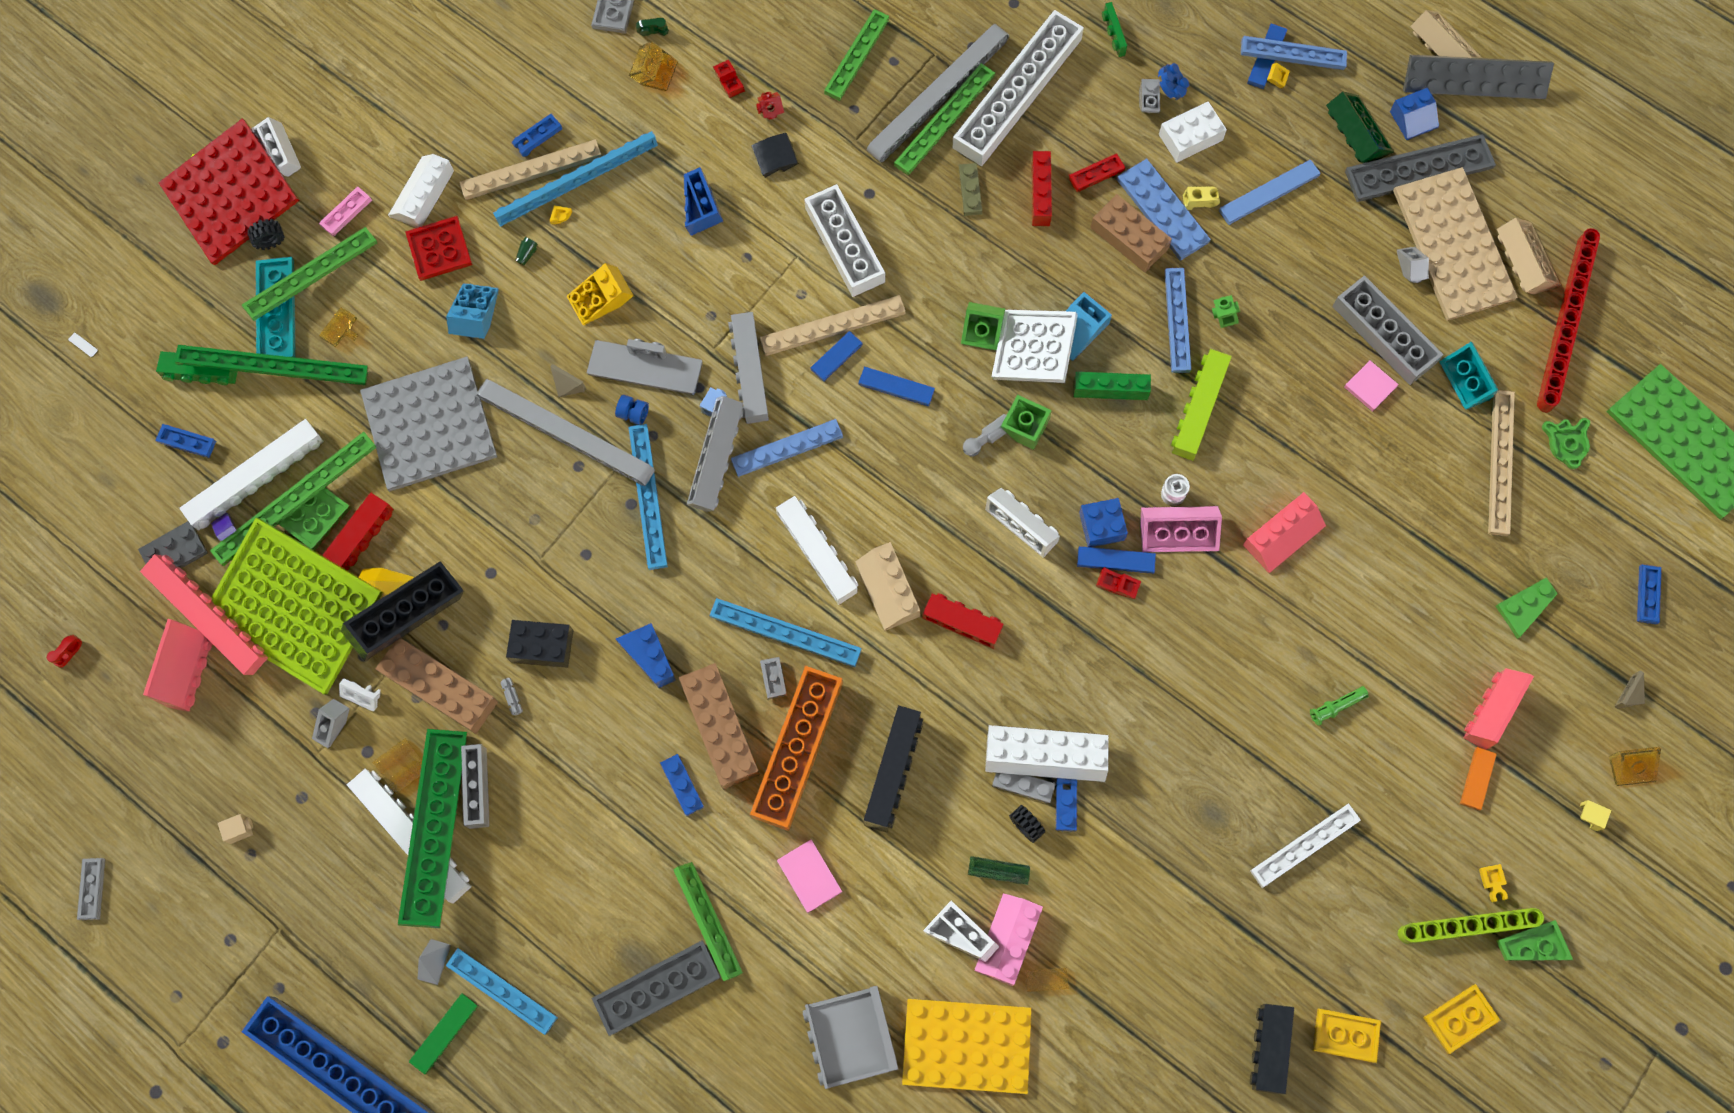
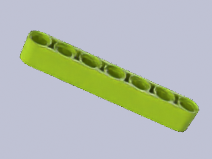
[1398,908,1544,944]

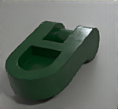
[636,18,669,36]

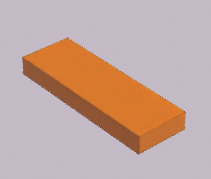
[1460,747,1496,811]

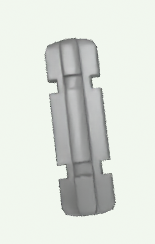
[501,678,523,715]

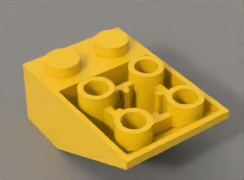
[567,263,634,325]

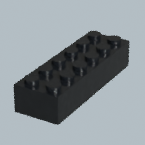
[341,561,464,661]
[863,705,924,833]

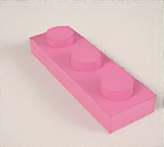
[319,187,372,237]

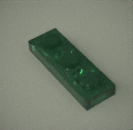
[968,856,1030,885]

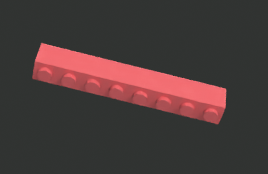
[140,554,268,675]

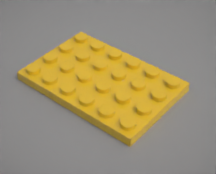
[902,999,1031,1094]

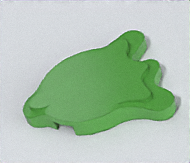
[1542,418,1590,469]

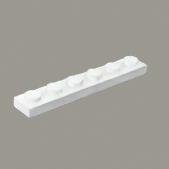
[1250,804,1361,888]

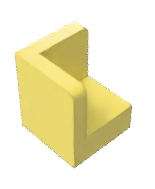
[1580,800,1611,831]

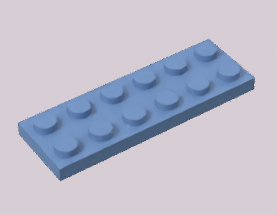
[1117,159,1211,261]

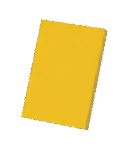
[1423,984,1501,1054]
[1312,1008,1381,1063]

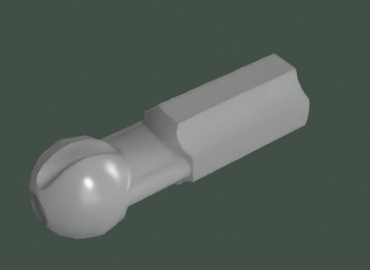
[963,414,1006,456]

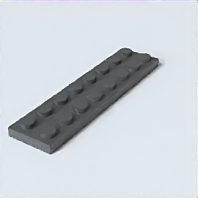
[1403,55,1554,99]
[1345,134,1496,202]

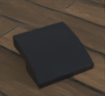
[751,133,799,178]

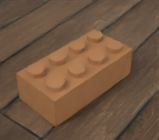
[1091,194,1172,273]

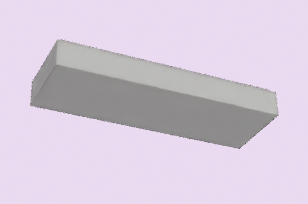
[77,858,105,920]

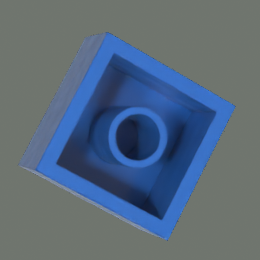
[1079,498,1128,547]

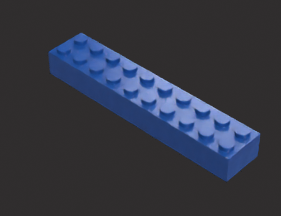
[242,996,435,1113]

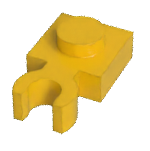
[1479,864,1508,902]

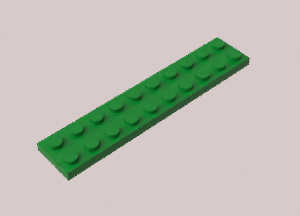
[398,729,468,928]

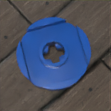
[1158,63,1189,100]

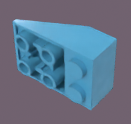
[446,283,499,339]
[1066,292,1112,361]

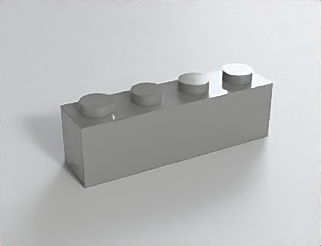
[461,744,489,829]

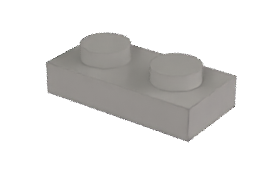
[760,657,787,700]

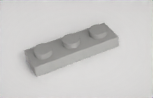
[992,773,1055,804]

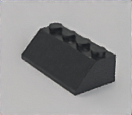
[1250,1004,1294,1094]

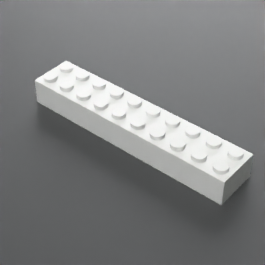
[953,10,1084,166]

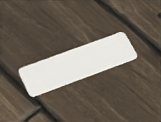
[68,333,98,357]

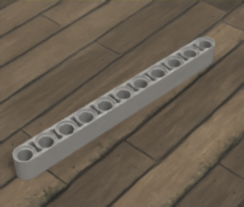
[867,24,1009,162]
[476,379,655,486]

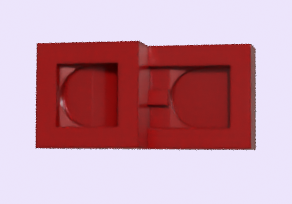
[713,59,745,98]
[1096,567,1141,599]

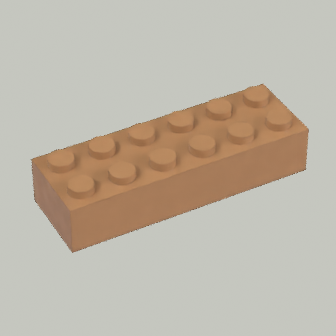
[375,638,498,734]
[679,663,760,790]

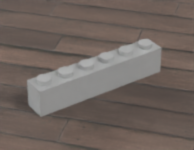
[728,312,769,424]
[687,396,743,512]

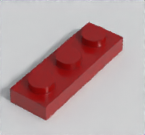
[1069,153,1125,192]

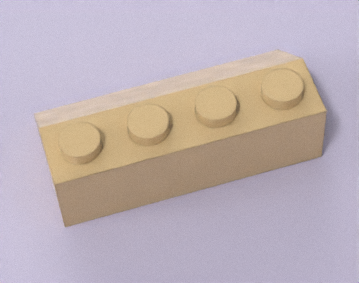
[1410,10,1482,58]
[1497,218,1561,294]
[855,542,920,631]

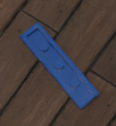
[1247,23,1287,89]
[858,366,935,407]
[1077,546,1156,574]

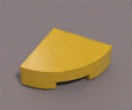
[550,205,572,224]

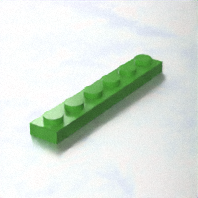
[824,9,889,101]
[673,862,743,981]

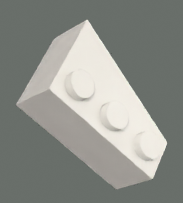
[252,117,301,177]
[923,901,999,962]

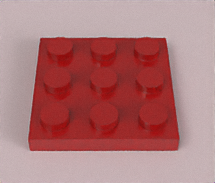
[405,216,473,281]

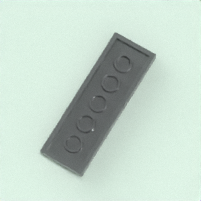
[592,940,721,1036]

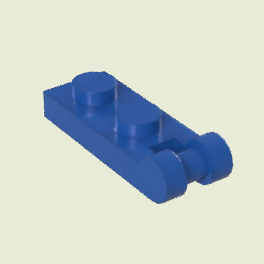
[512,113,563,157]
[1056,778,1077,831]

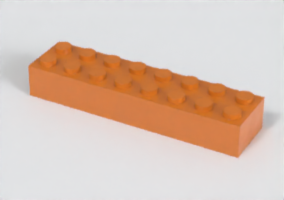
[750,666,843,831]

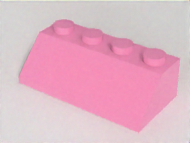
[1140,506,1222,552]
[974,893,1043,986]

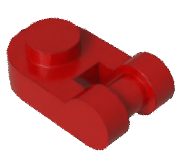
[46,635,82,668]

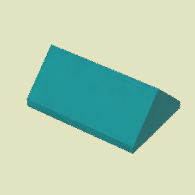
[1439,342,1499,410]

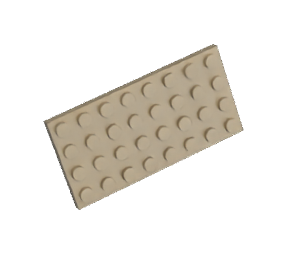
[1393,167,1518,321]

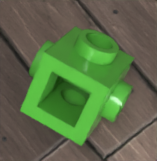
[1212,295,1240,328]

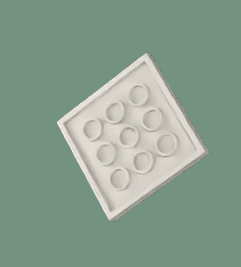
[992,310,1078,383]

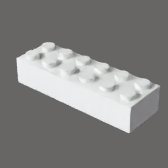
[804,184,885,297]
[985,725,1108,782]

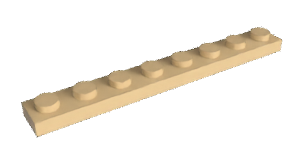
[460,139,602,200]
[760,295,905,356]
[1488,390,1515,536]

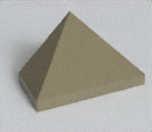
[550,364,586,397]
[1614,670,1645,709]

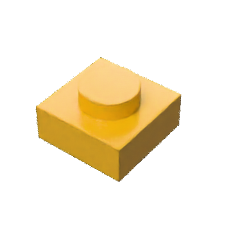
[1267,63,1290,88]

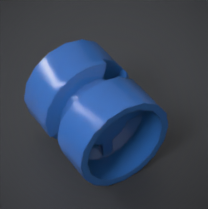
[615,395,649,425]

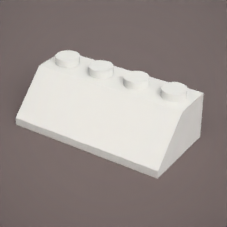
[388,154,454,228]
[985,488,1060,558]

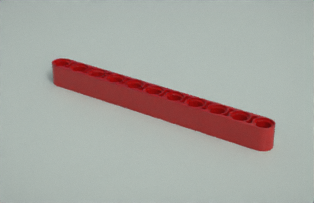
[1537,228,1600,413]

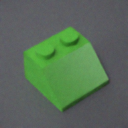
[961,302,1005,350]
[1001,395,1052,450]

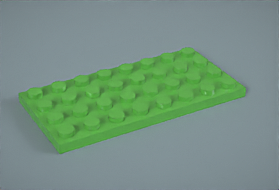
[1606,364,1734,520]

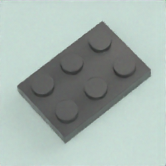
[138,521,208,568]

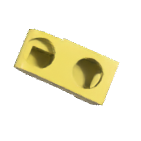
[1183,187,1220,210]

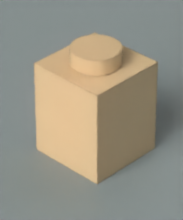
[218,814,253,844]

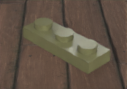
[959,163,982,216]

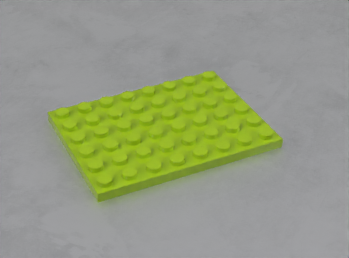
[211,518,384,694]

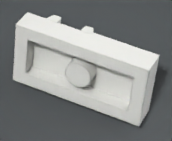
[339,679,380,712]

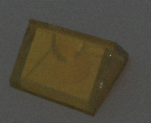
[1609,747,1661,786]

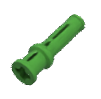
[1310,686,1369,726]

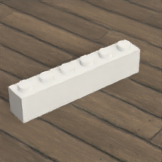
[776,496,858,605]

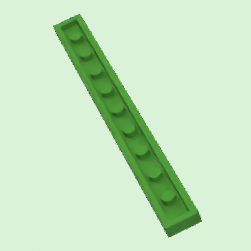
[210,432,377,566]

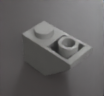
[1139,79,1160,113]

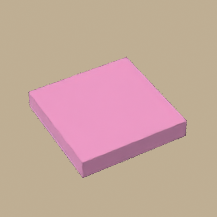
[1344,361,1399,412]

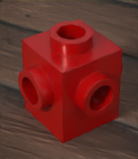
[756,92,784,120]

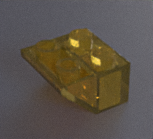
[629,41,678,91]

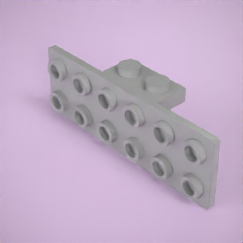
[587,339,703,395]

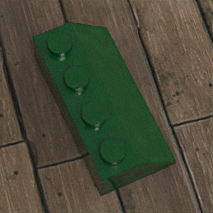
[1326,91,1394,163]

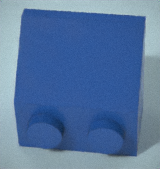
[1390,88,1439,140]

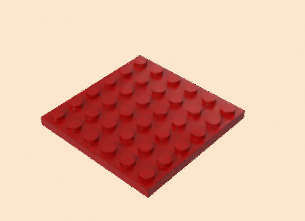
[158,118,300,265]

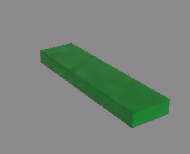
[409,993,479,1075]

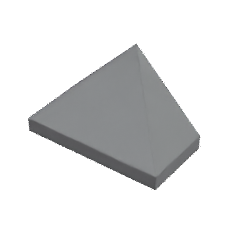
[418,939,451,985]

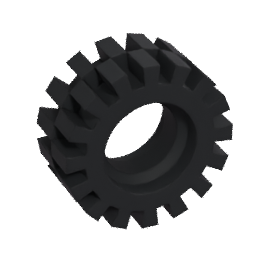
[248,219,285,250]
[1009,805,1045,843]

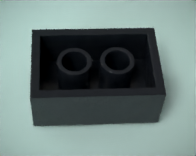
[506,620,574,668]

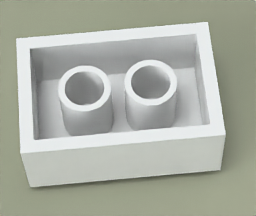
[1159,102,1227,163]

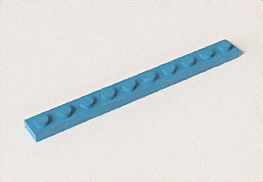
[493,131,658,227]

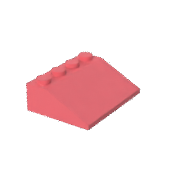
[143,619,213,712]

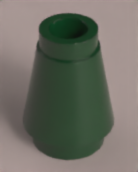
[515,237,538,266]

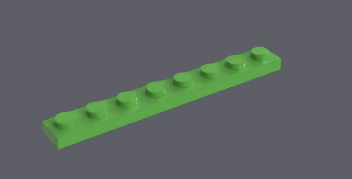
[894,63,995,176]
[242,227,377,321]

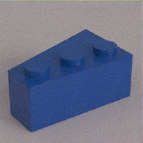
[684,167,723,235]
[616,623,676,688]

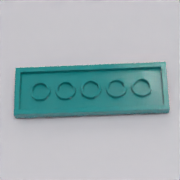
[256,257,295,357]

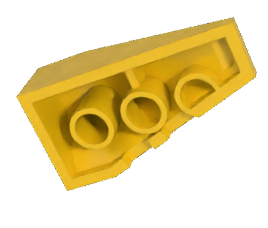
[359,568,414,599]

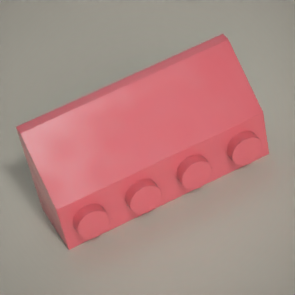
[1243,492,1326,573]
[1464,668,1534,750]

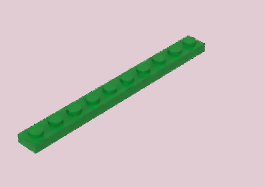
[174,345,369,385]

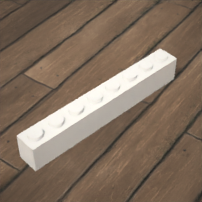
[179,419,324,531]
[347,769,471,903]

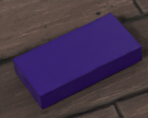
[211,512,237,541]

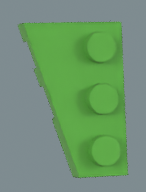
[1496,577,1558,639]
[1497,920,1573,961]

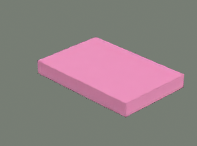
[777,840,842,913]

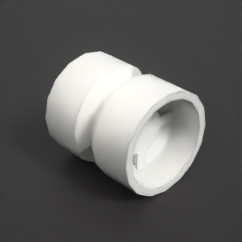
[1161,474,1190,506]

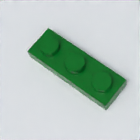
[1102,2,1127,57]

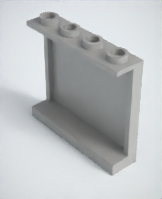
[802,986,898,1089]

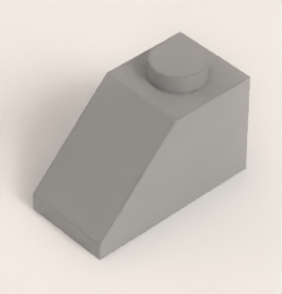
[1397,247,1429,283]
[312,699,350,748]

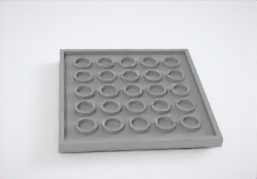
[360,357,497,492]

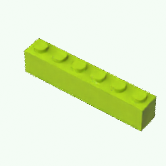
[1171,349,1232,461]

